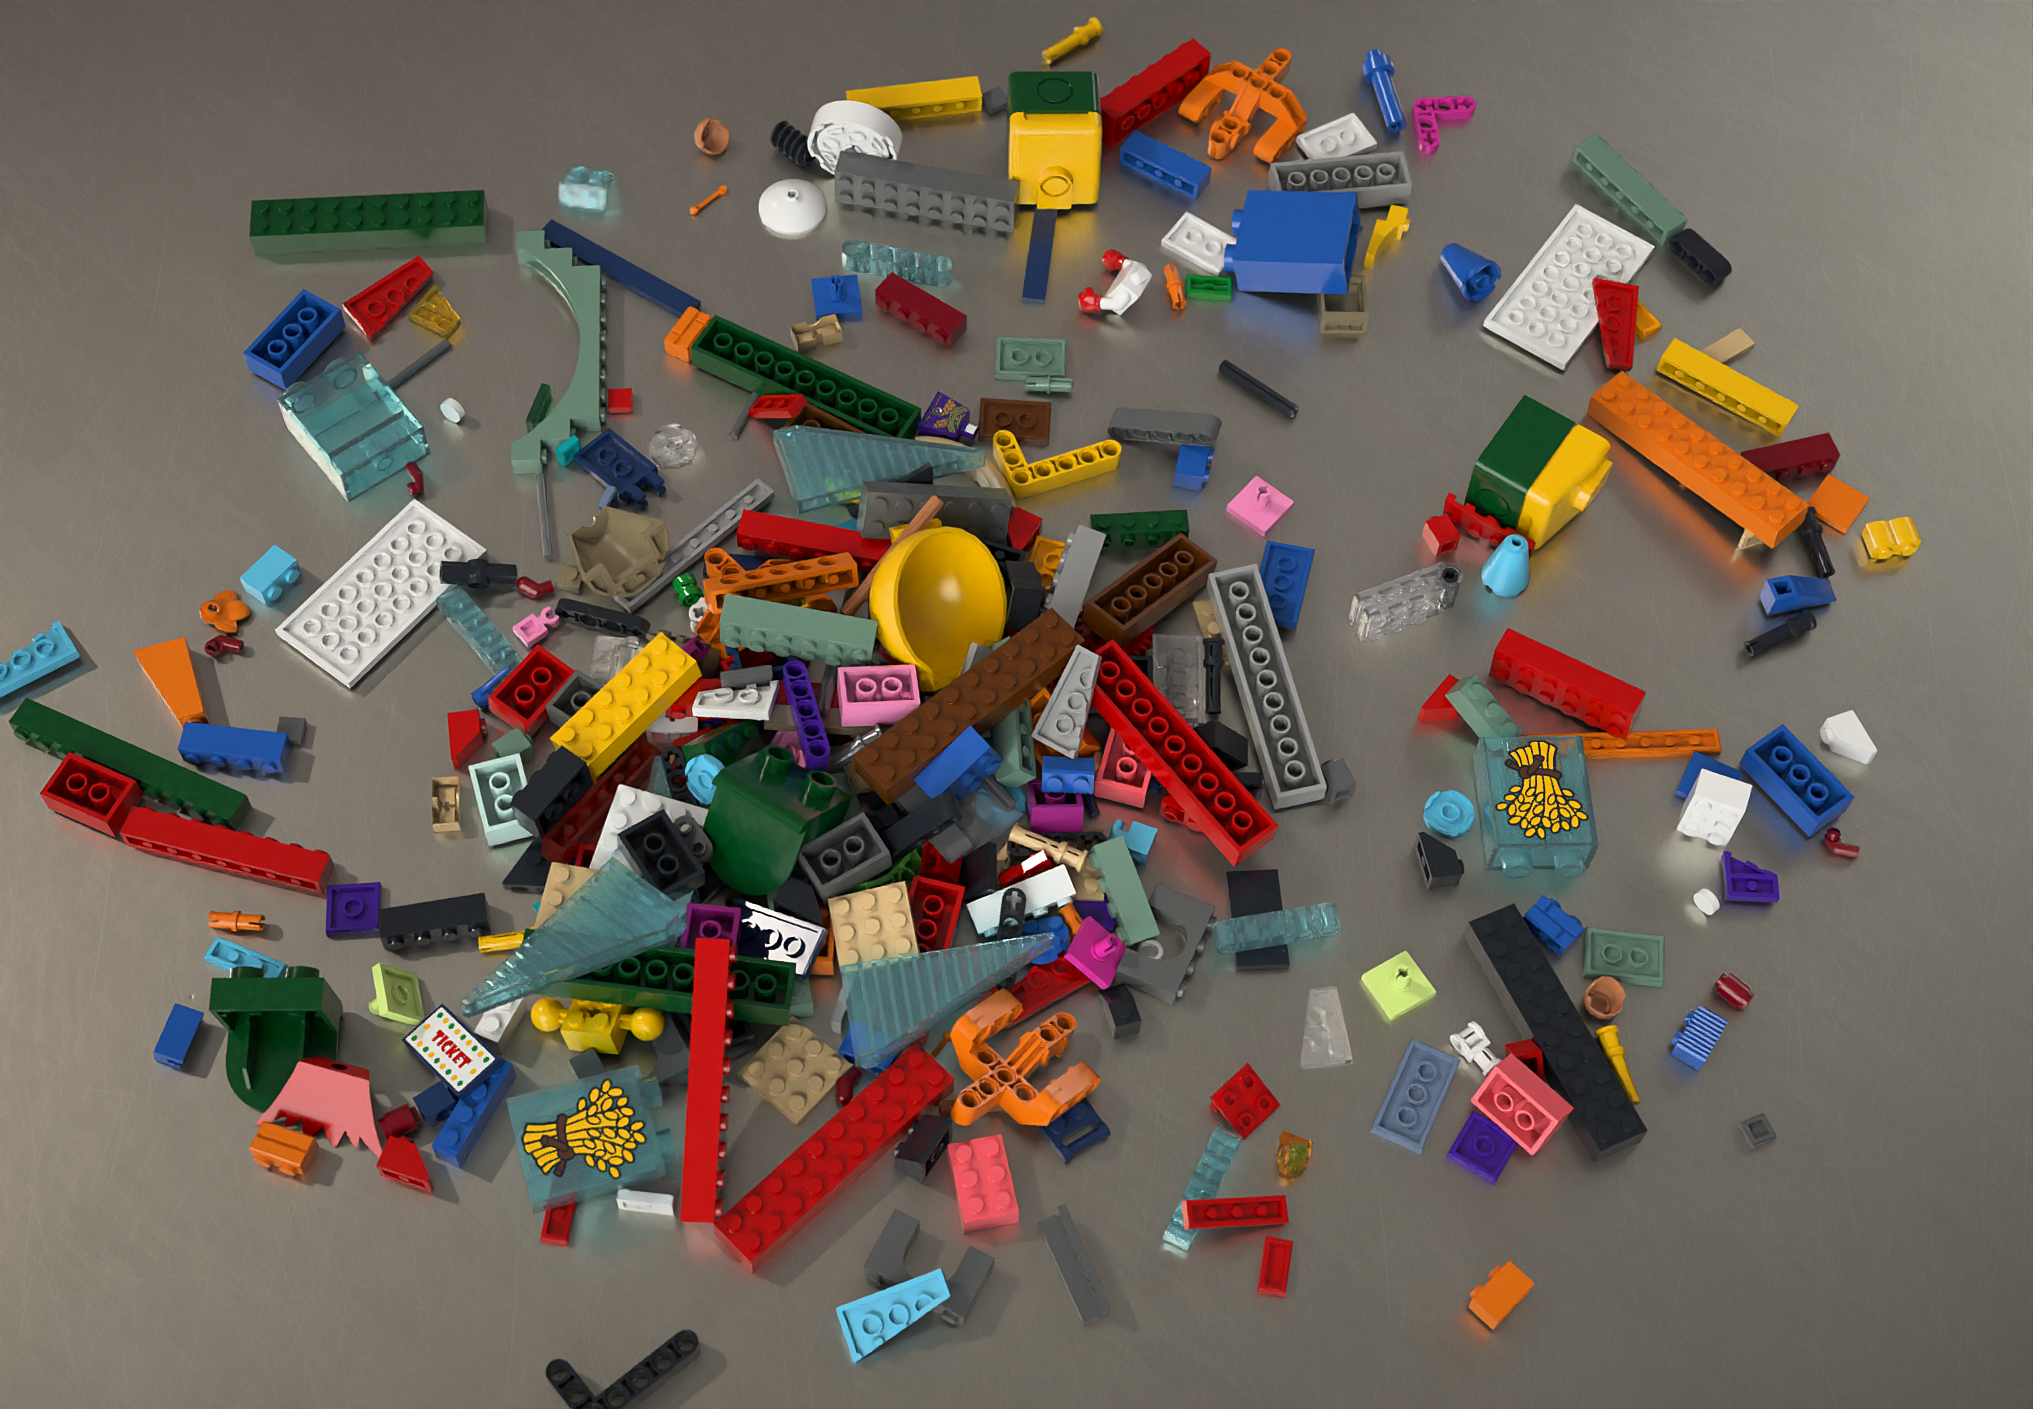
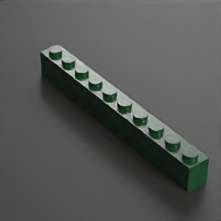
[8,698,252,831]

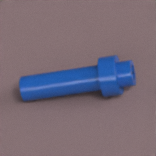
[1362,49,1407,132]

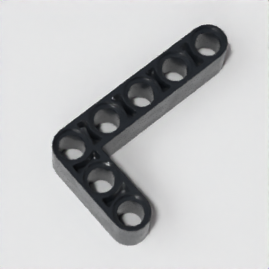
[545,1329,701,1409]

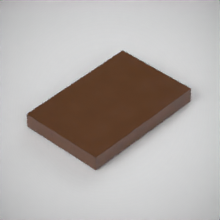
[978,398,1051,446]

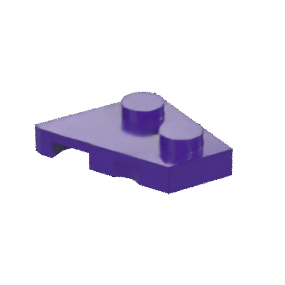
[1721,851,1780,903]

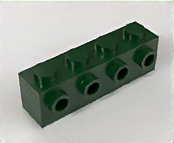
[1089,509,1190,550]

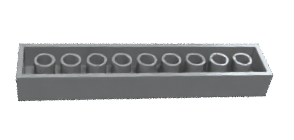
[1206,564,1327,810]

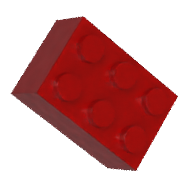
[488,644,575,737]
[40,752,143,837]

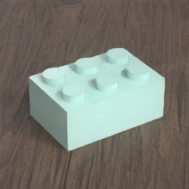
[468,753,532,847]

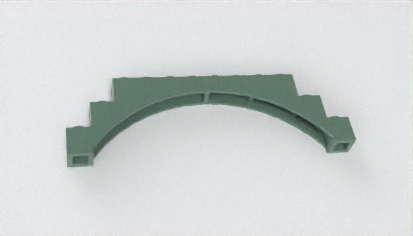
[511,230,606,474]

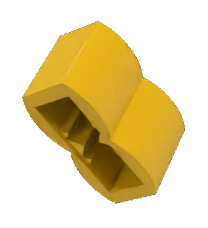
[1861,517,1921,559]

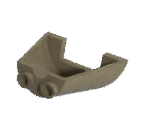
[567,506,670,598]

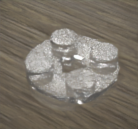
[648,424,697,470]

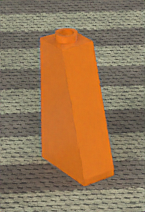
[134,637,209,729]

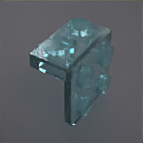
[559,166,614,214]

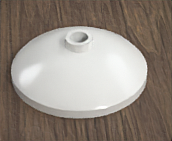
[759,179,827,235]

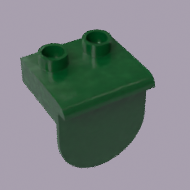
[703,745,852,895]
[209,966,343,1113]

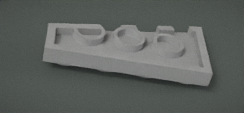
[1031,645,1102,760]

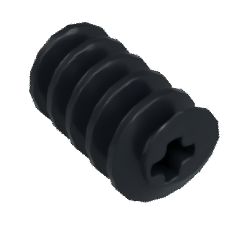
[770,120,816,167]

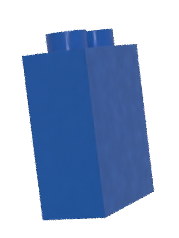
[1224,190,1361,294]

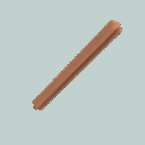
[841,495,944,616]

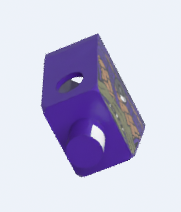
[918,391,978,442]

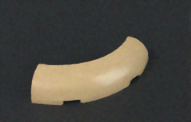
[914,436,1017,514]

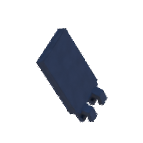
[573,428,666,510]

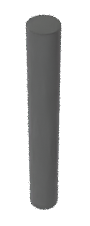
[729,392,761,439]

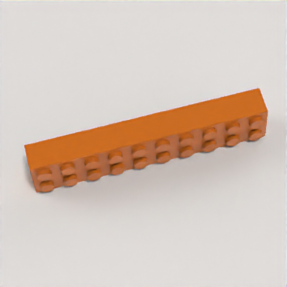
[1587,371,1809,549]

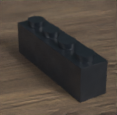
[378,893,491,950]

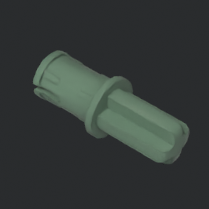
[1026,375,1073,394]

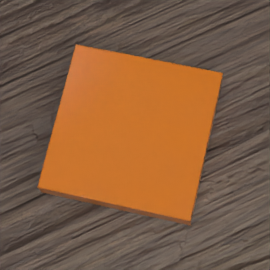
[1807,474,1870,534]

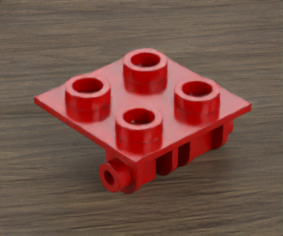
[1209,1063,1280,1140]

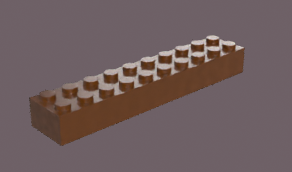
[853,608,1086,806]

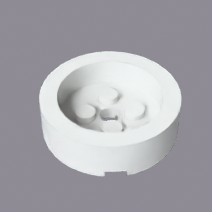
[807,100,902,175]

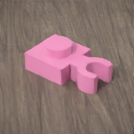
[513,607,560,648]

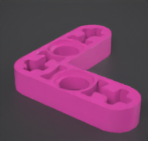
[1412,96,1476,155]

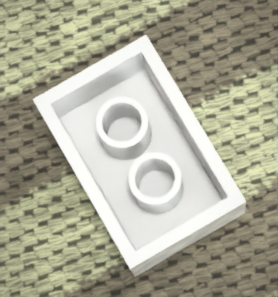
[1676,769,1752,846]

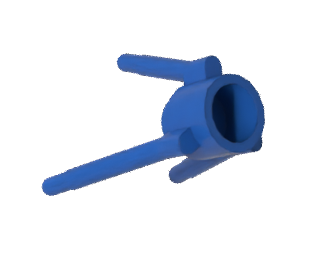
[470,661,515,712]

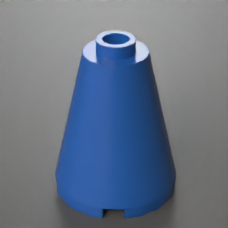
[1440,243,1501,302]

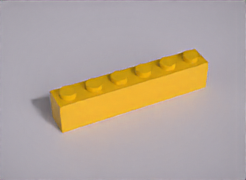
[846,76,982,121]
[1656,338,1799,438]

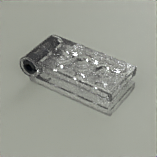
[1348,562,1463,643]

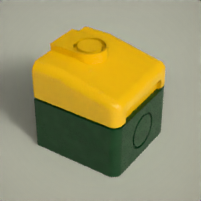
[1006,71,1102,209]
[1463,394,1613,549]

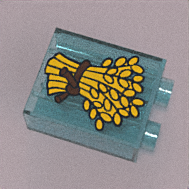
[1471,735,1599,878]
[506,1064,677,1214]

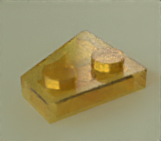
[408,285,461,340]

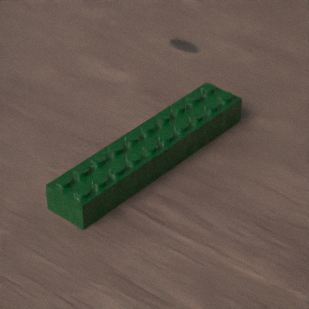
[249,190,488,254]
[691,315,921,453]
[515,928,796,1026]

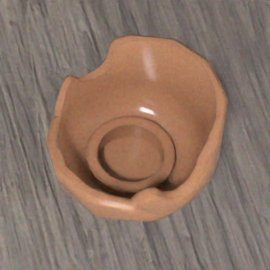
[694,118,729,155]
[1584,976,1626,1020]

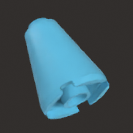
[1481,534,1530,597]

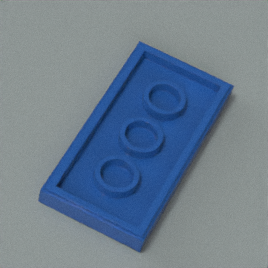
[1259,540,1315,630]

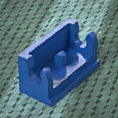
[153,1003,204,1067]

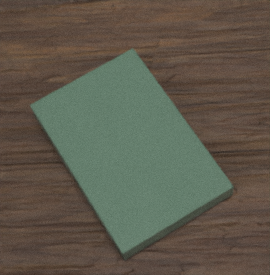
[995,337,1066,381]
[1583,927,1665,987]

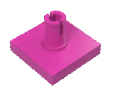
[1064,916,1127,990]

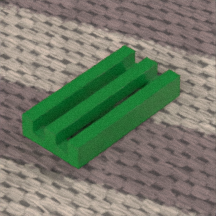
[1185,274,1232,301]

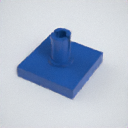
[811,274,863,321]

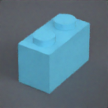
[240,544,301,606]

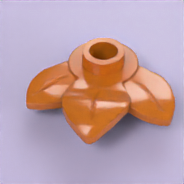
[200,590,252,633]

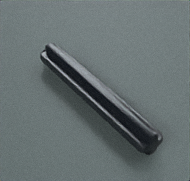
[1219,360,1299,418]

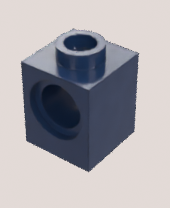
[413,1081,459,1129]

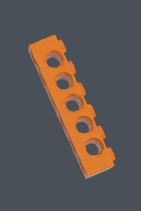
[703,552,859,614]

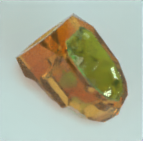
[1276,1131,1313,1179]

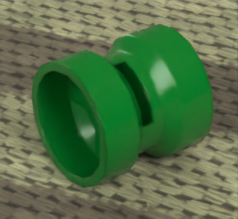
[672,573,704,608]

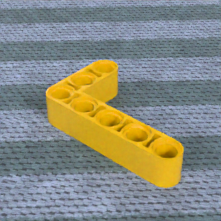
[993,430,1122,499]

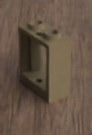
[1317,274,1369,334]

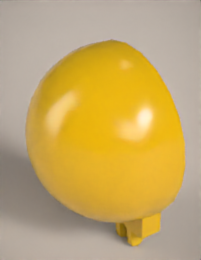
[869,526,1007,695]

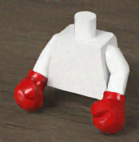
[1078,249,1152,316]

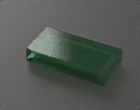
[525,383,553,433]

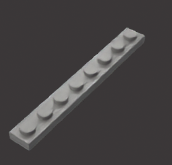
[613,478,775,614]

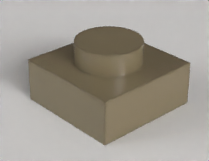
[555,563,584,594]

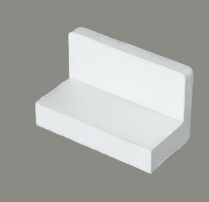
[617,1176,679,1216]

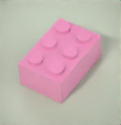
[837,664,921,727]

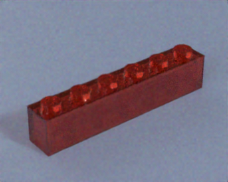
[541,737,661,864]

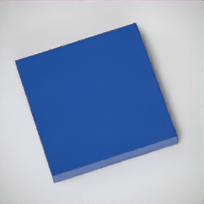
[1675,751,1742,799]

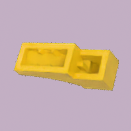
[1363,204,1411,270]

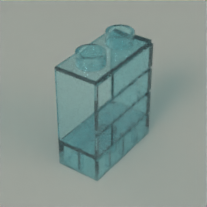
[277,351,431,503]

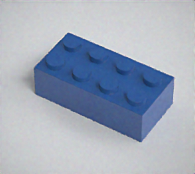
[243,289,346,391]
[1739,724,1854,837]

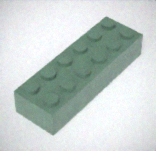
[720,593,878,667]

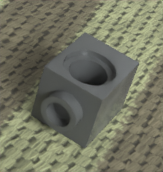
[1320,758,1356,803]

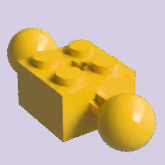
[531,997,665,1054]

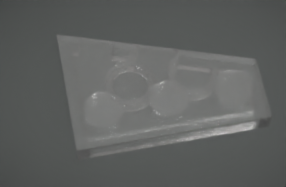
[1299,986,1352,1070]

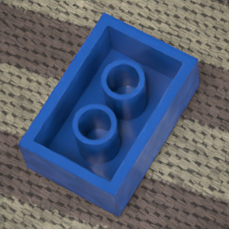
[914,726,1003,806]

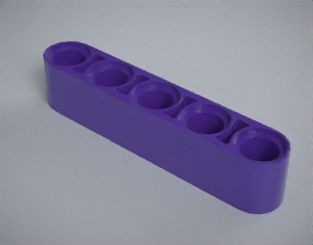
[783,660,830,772]

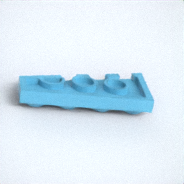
[0,620,80,698]
[835,1268,952,1363]

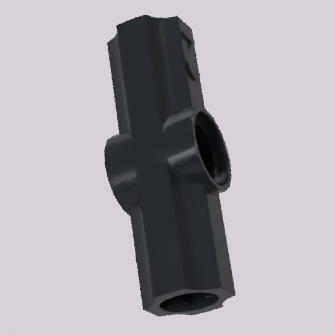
[439,559,517,589]

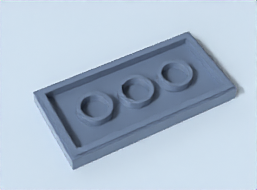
[1370,1038,1461,1154]

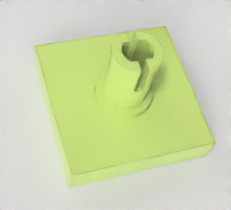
[1361,950,1436,1021]
[369,963,425,1026]

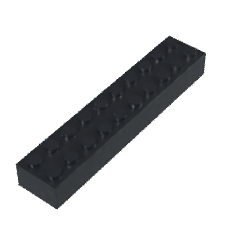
[1463,903,1648,1163]

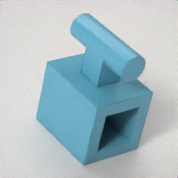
[1108,819,1157,866]

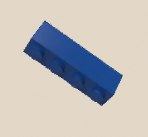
[1119,130,1212,200]
[178,722,292,773]
[432,1058,516,1169]

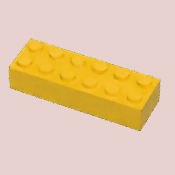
[550,632,702,781]

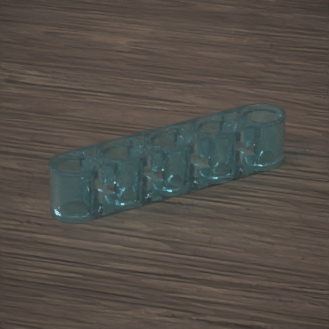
[842,240,952,287]
[436,586,523,682]
[1211,903,1342,954]
[1162,1124,1243,1252]

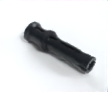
[1800,506,1835,578]
[1744,609,1817,656]
[1202,637,1224,715]

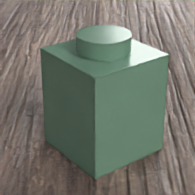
[492,727,535,765]

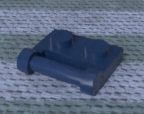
[1038,1097,1111,1163]

